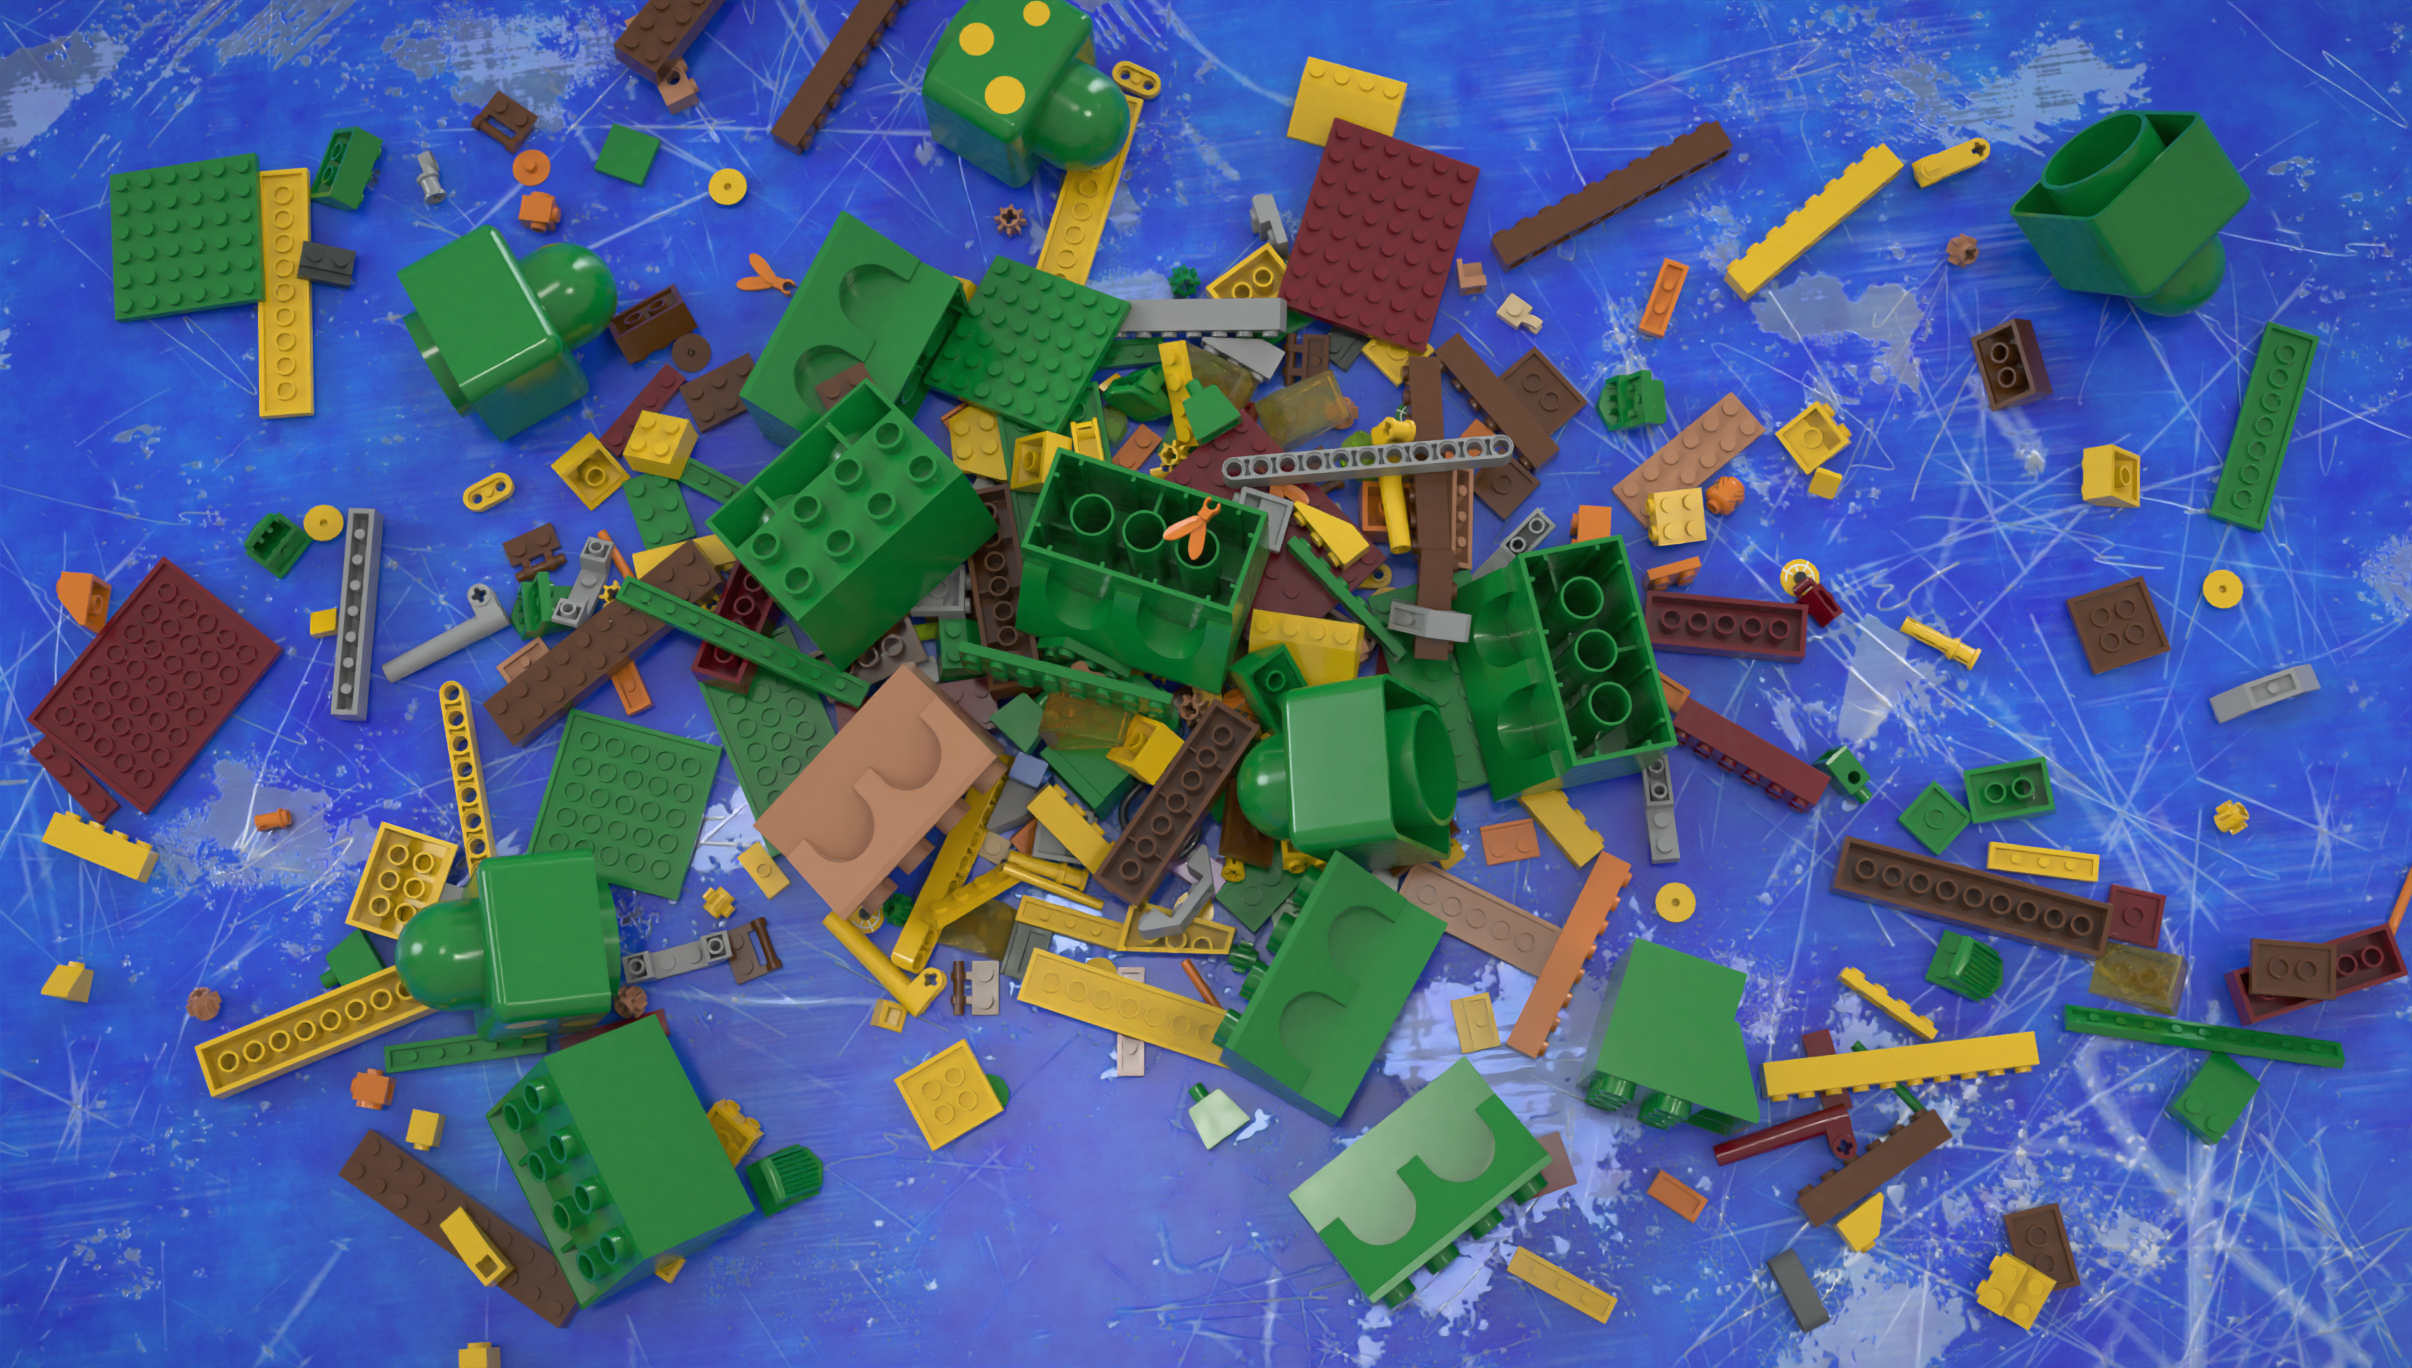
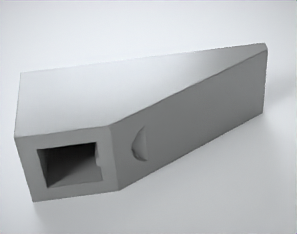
[1201,337,1285,384]

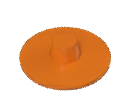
[512,150,551,186]

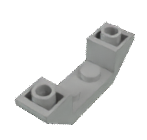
[551,536,614,628]
[1388,598,1472,642]
[2209,664,2321,724]
[1138,843,1215,940]
[621,930,733,984]

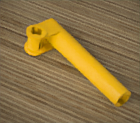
[1371,417,1416,554]
[822,910,947,1018]

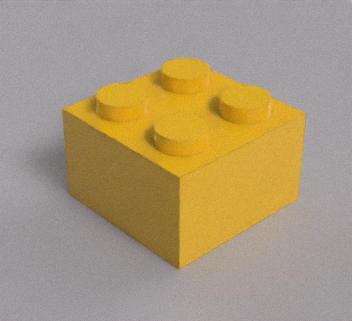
[623,410,698,480]

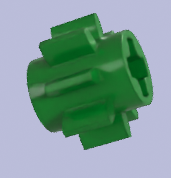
[1167,264,1201,298]
[883,893,915,927]
[1227,940,1259,975]

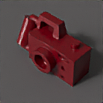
[1793,576,1844,628]

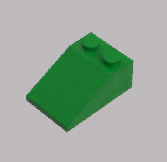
[935,619,987,681]
[1963,756,2056,824]
[2164,1051,2261,1146]

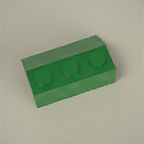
[310,126,383,211]
[1228,643,1308,736]

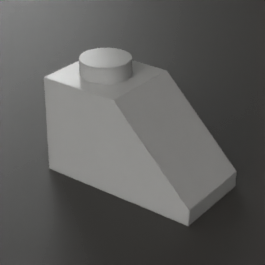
[986,779,1037,835]

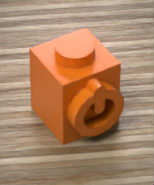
[518,191,561,233]
[350,1068,397,1110]

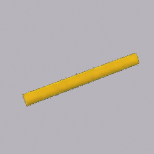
[1001,863,1104,911]

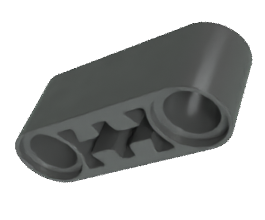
[1766,1248,1830,1334]

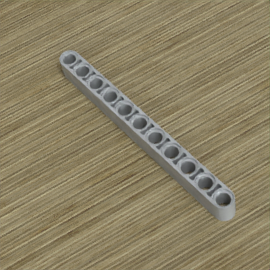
[1222,435,1514,489]

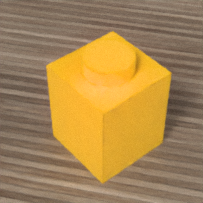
[406,1109,446,1151]

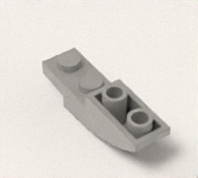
[1471,507,1556,581]
[1641,754,1680,864]

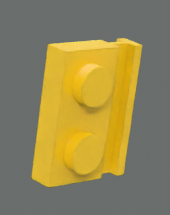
[1450,992,1501,1054]

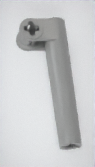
[382,583,511,683]

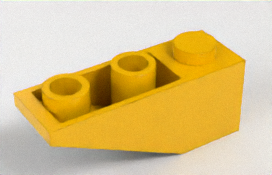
[1293,501,1369,571]
[440,1206,514,1287]

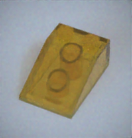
[1161,342,1259,411]
[1254,369,1352,452]
[1038,691,1132,750]
[936,899,1018,962]
[2088,941,2189,1017]

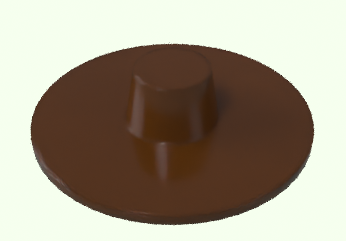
[672,333,711,372]

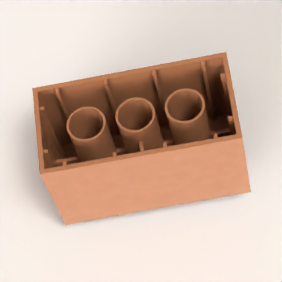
[752,661,1009,921]

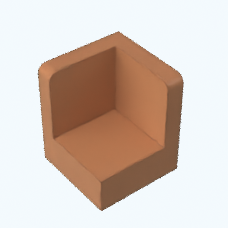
[1455,258,1487,296]

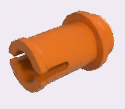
[254,808,292,832]

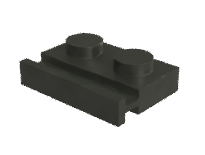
[297,241,356,289]
[1327,326,1372,373]
[999,921,1053,981]

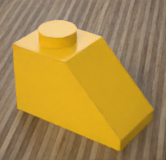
[41,961,94,1003]
[1832,1192,1884,1253]

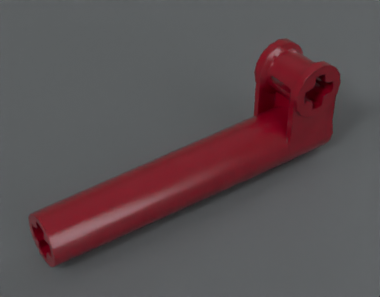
[1712,1103,1857,1167]

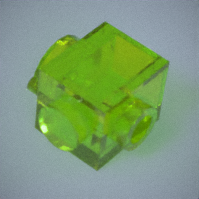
[1103,405,1129,449]

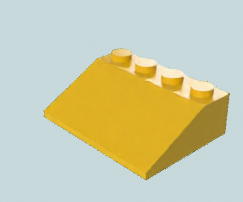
[1287,56,1407,148]
[1249,609,1365,686]
[345,821,459,940]

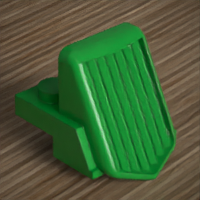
[1101,363,1172,423]
[1595,370,1667,431]
[244,512,313,579]
[510,572,575,641]
[1925,930,2003,1003]
[745,1143,823,1217]

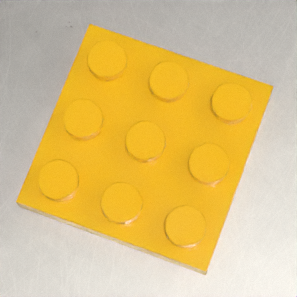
[894,1039,1005,1151]

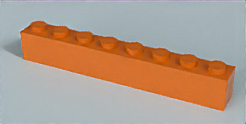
[1505,850,1633,1061]

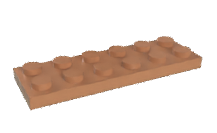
[1611,391,1766,530]
[1399,863,1562,978]

